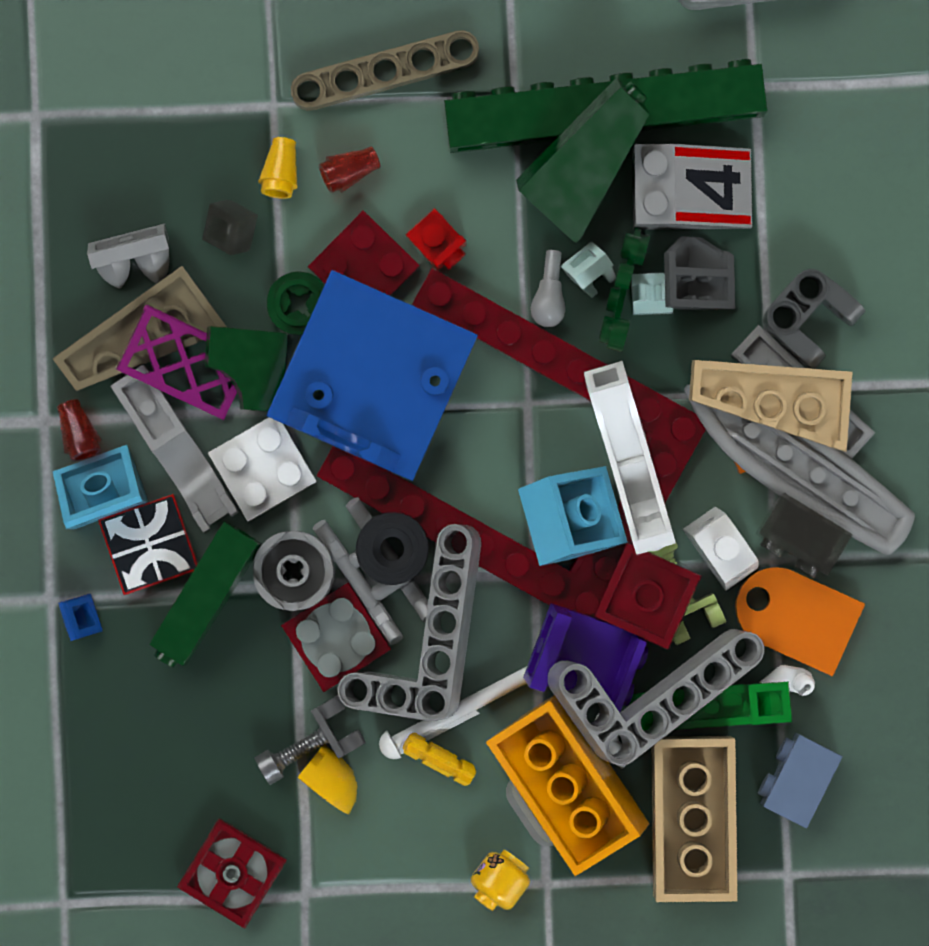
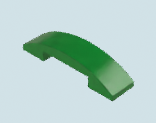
[629,681,793,731]

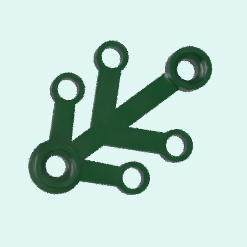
[599,227,650,352]

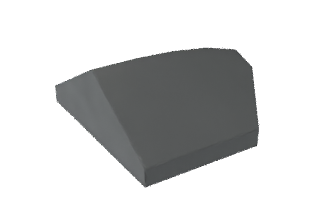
[664,237,735,310]

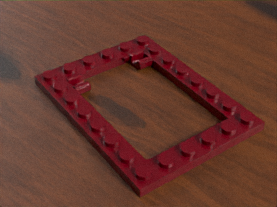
[316,268,706,620]

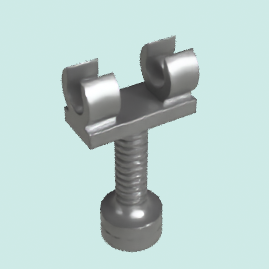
[254,695,366,785]

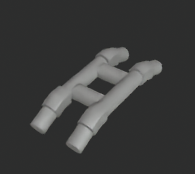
[313,497,428,645]

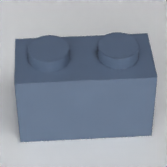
[758,733,843,829]

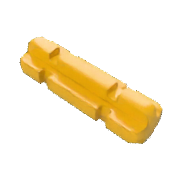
[402,733,476,786]

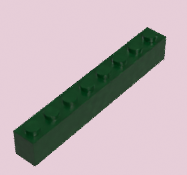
[444,59,768,153]

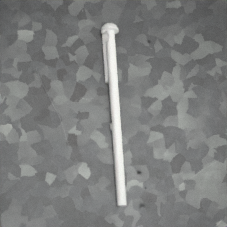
[379,666,527,759]

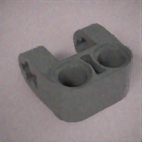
[763,269,865,369]

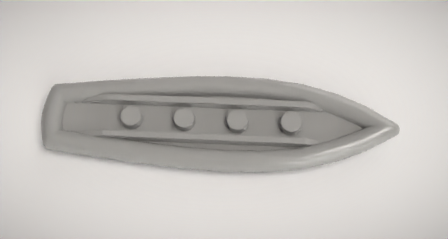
[684,384,915,555]

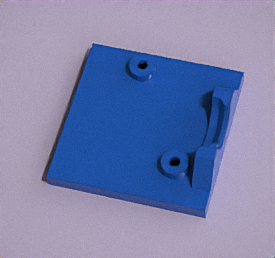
[266,270,478,482]

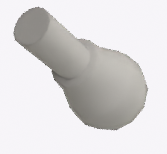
[530,250,566,327]

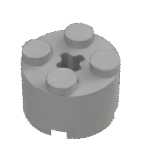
[253,531,336,611]

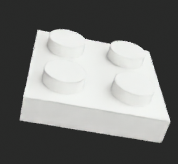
[208,418,317,522]

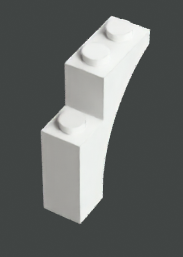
[584,361,676,555]

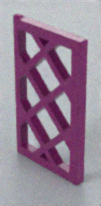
[116,304,237,420]

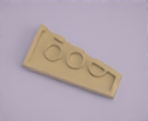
[689,360,853,452]

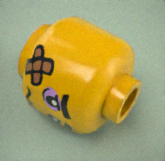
[471,849,530,912]

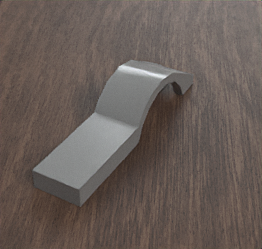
[111,364,239,534]

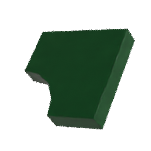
[204,326,288,412]

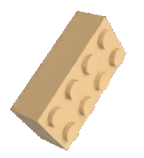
[651,736,737,902]

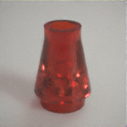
[318,146,381,193]
[57,399,102,461]

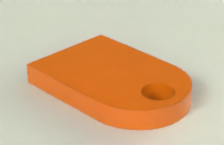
[735,567,865,676]

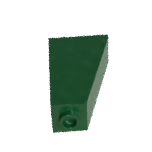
[516,78,649,243]
[149,522,262,668]

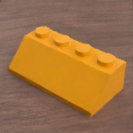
[486,695,650,876]

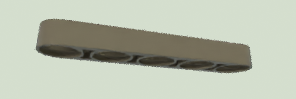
[291,30,479,111]

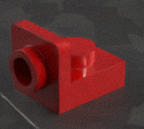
[405,208,467,271]

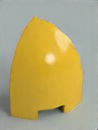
[297,744,357,814]

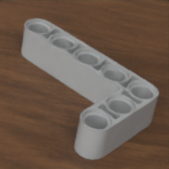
[338,524,481,721]
[548,629,764,766]

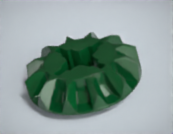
[267,271,325,335]

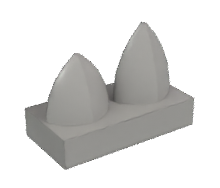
[87,223,170,288]

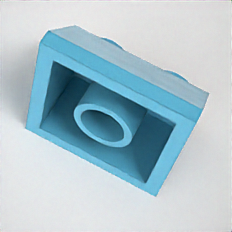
[518,466,628,566]

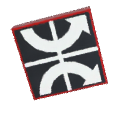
[98,494,198,595]

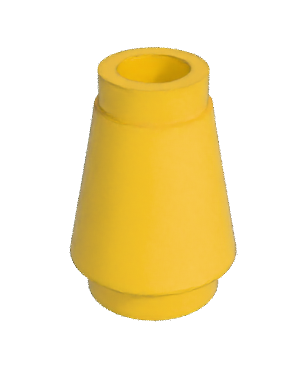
[258,137,298,199]

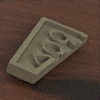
[53,266,227,391]

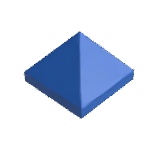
[58,593,103,641]

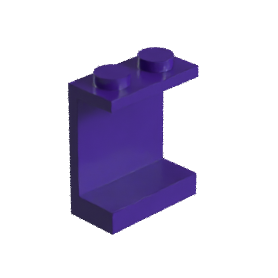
[523,603,648,712]

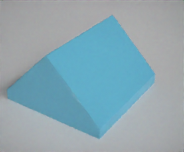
[53,444,148,530]

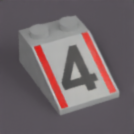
[632,144,752,230]

